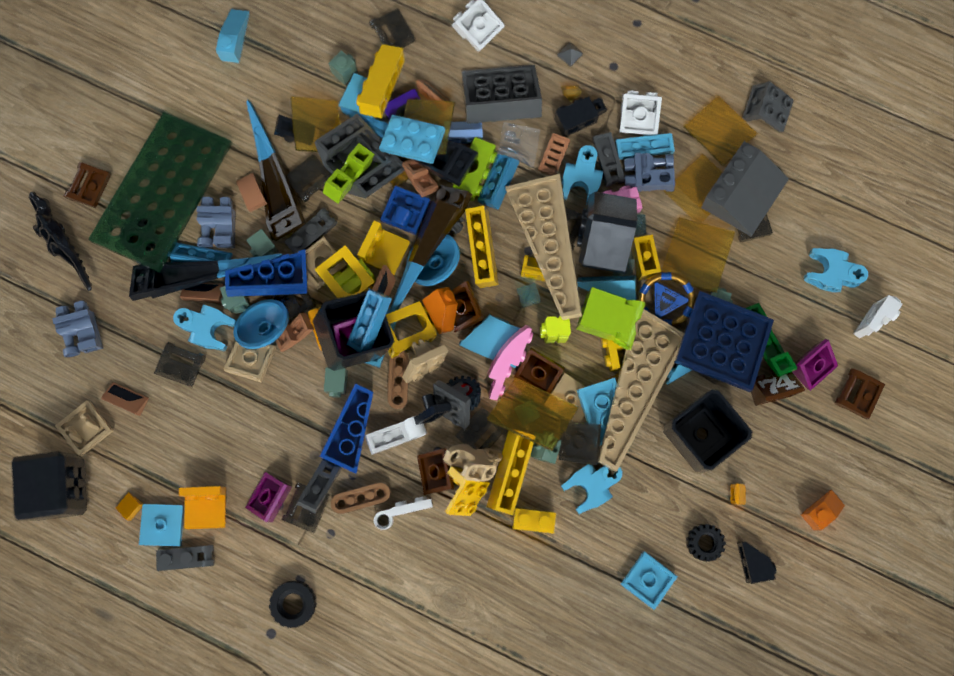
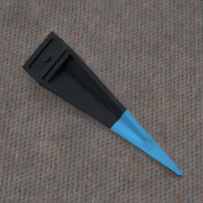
[341,108,478,186]
[129,253,283,301]

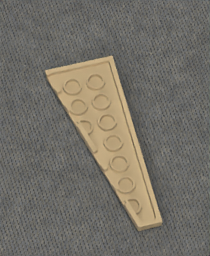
[505,174,582,320]
[598,309,684,472]

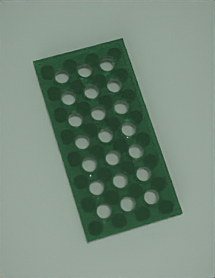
[88,112,232,273]

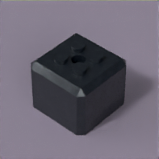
[577,192,637,273]
[312,291,394,371]
[663,389,752,473]
[12,451,87,521]

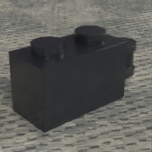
[554,96,608,137]

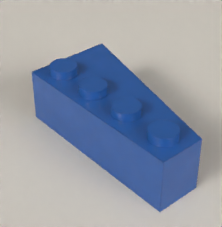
[225,249,307,297]
[320,383,373,474]

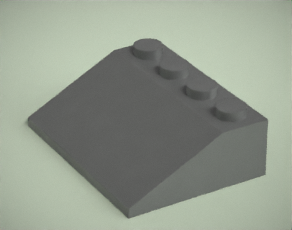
[462,65,542,124]
[701,141,789,237]

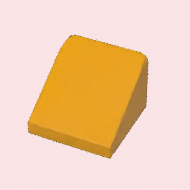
[730,483,746,505]
[115,492,143,521]

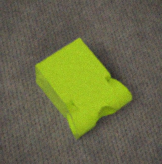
[576,287,645,350]

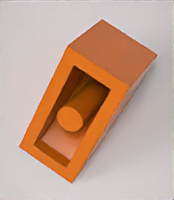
[422,287,458,334]
[800,490,845,531]

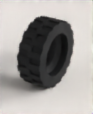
[269,581,317,628]

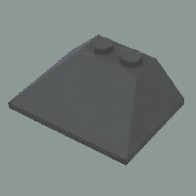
[315,114,405,199]

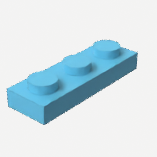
[615,133,675,160]

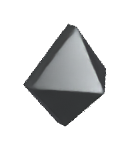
[557,42,583,67]

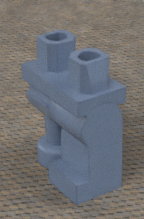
[624,153,675,192]
[197,197,236,248]
[52,301,103,357]

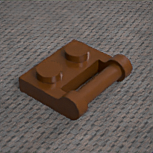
[64,162,111,209]
[835,368,885,420]

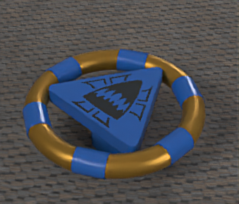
[638,272,696,327]

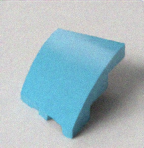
[459,314,521,368]

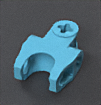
[562,145,603,205]
[804,248,868,292]
[173,305,236,351]
[561,463,622,514]

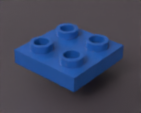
[380,186,430,235]

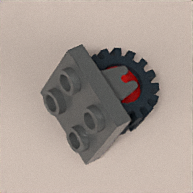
[433,376,481,430]

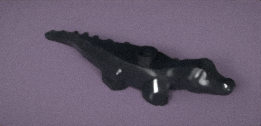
[29,192,92,291]

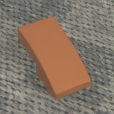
[402,159,438,197]
[236,173,267,212]
[276,313,314,352]

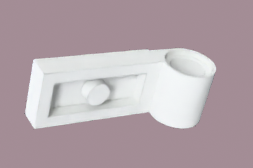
[364,415,427,455]
[374,496,433,530]

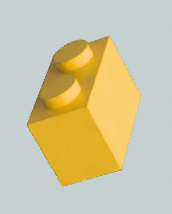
[631,234,661,281]
[512,508,556,534]

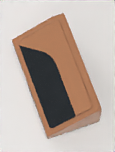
[416,80,453,113]
[372,265,396,296]
[180,283,224,303]
[101,382,149,416]

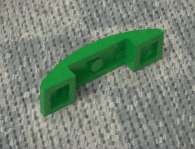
[745,303,797,377]

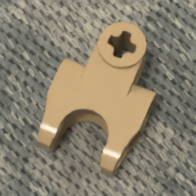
[443,444,503,482]

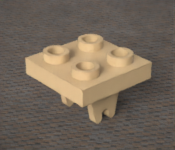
[403,339,448,383]
[55,400,114,457]

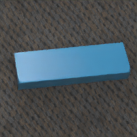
[477,152,519,210]
[170,243,233,262]
[346,289,392,352]

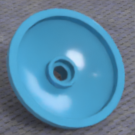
[406,234,460,286]
[233,299,289,349]

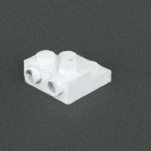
[451,0,505,52]
[619,91,662,135]
[853,295,902,338]

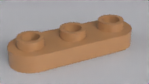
[388,351,409,410]
[331,483,391,514]

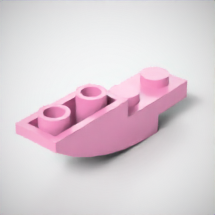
[487,325,533,401]

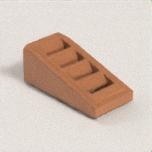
[538,133,570,176]

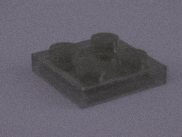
[559,420,601,465]

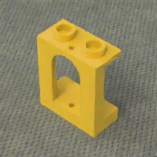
[314,245,375,298]
[386,301,437,359]

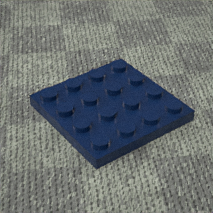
[674,291,774,392]

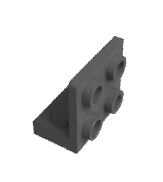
[742,81,794,132]

